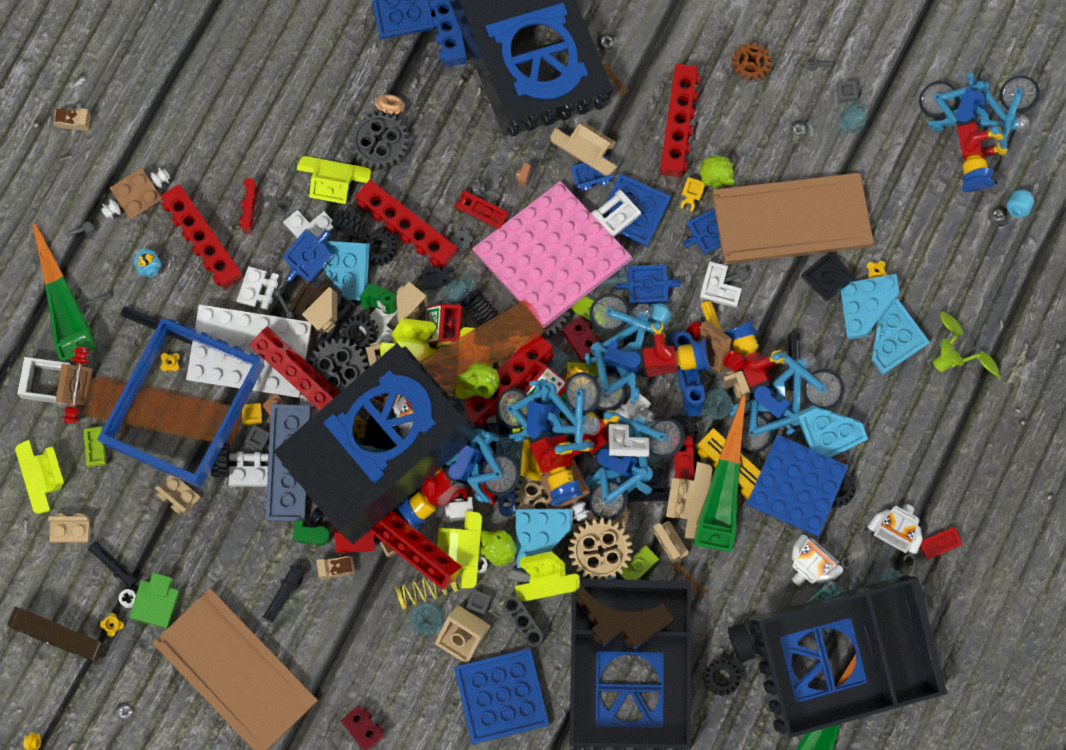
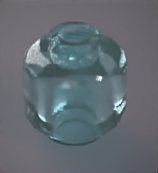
[838,106,868,133]
[442,279,470,305]

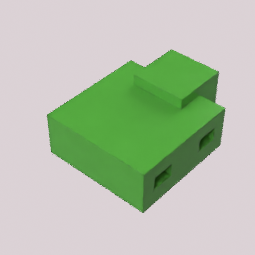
[129,573,181,629]

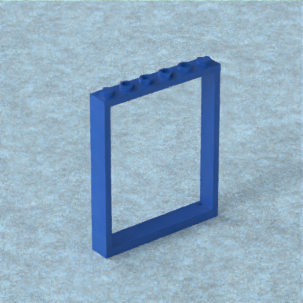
[97,318,265,488]

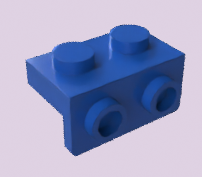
[570,156,614,191]

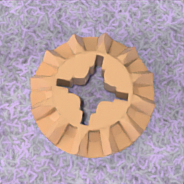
[375,95,405,114]

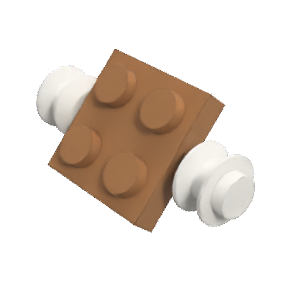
[101,168,170,220]
[540,458,591,522]

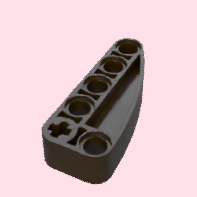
[6,607,105,662]

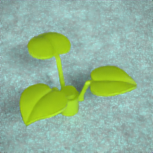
[933,310,1000,380]

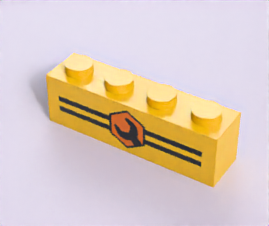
[696,428,761,499]

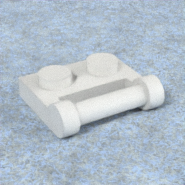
[591,189,641,237]

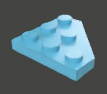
[323,241,370,300]
[841,274,900,340]
[871,299,930,376]
[796,405,868,458]
[516,509,573,568]

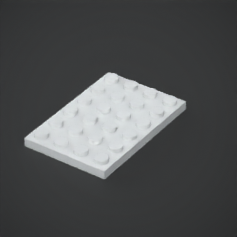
[186,305,312,398]

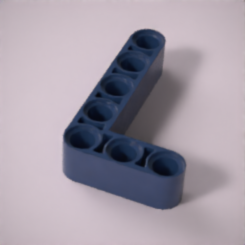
[468,422,516,517]

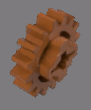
[731,42,772,82]

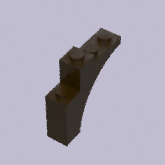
[575,586,675,650]

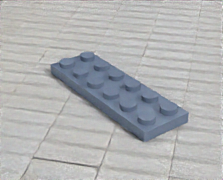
[265,404,311,522]

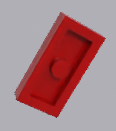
[920,527,963,561]

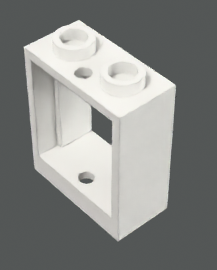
[17,357,71,404]

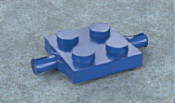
[682,208,721,256]
[282,229,335,283]
[615,265,681,305]

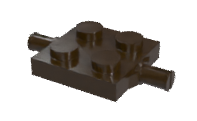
[289,279,338,335]

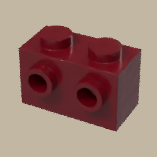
[562,317,603,363]
[340,706,385,750]

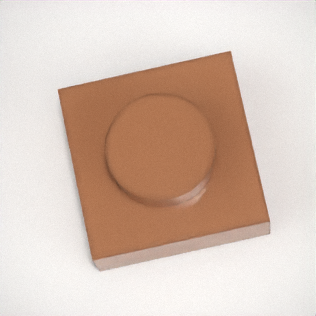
[516,163,531,188]
[261,394,287,416]

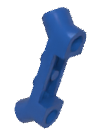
[668,331,705,416]

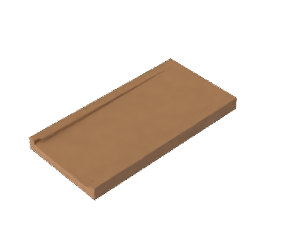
[711,173,874,265]
[152,588,319,750]

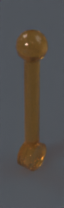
[604,63,629,95]
[675,563,707,594]

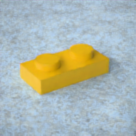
[520,438,541,481]

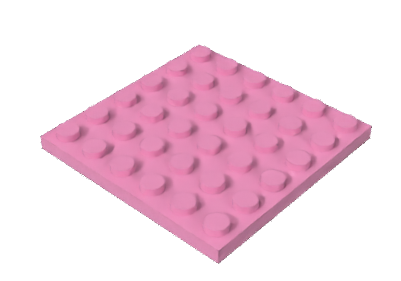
[472,181,632,328]

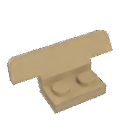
[550,123,618,176]
[666,462,712,539]

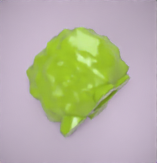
[699,155,735,190]
[457,362,500,399]
[479,530,518,567]

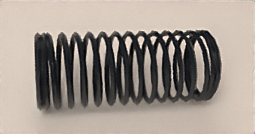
[461,289,514,346]

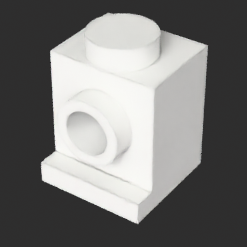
[445,497,473,522]

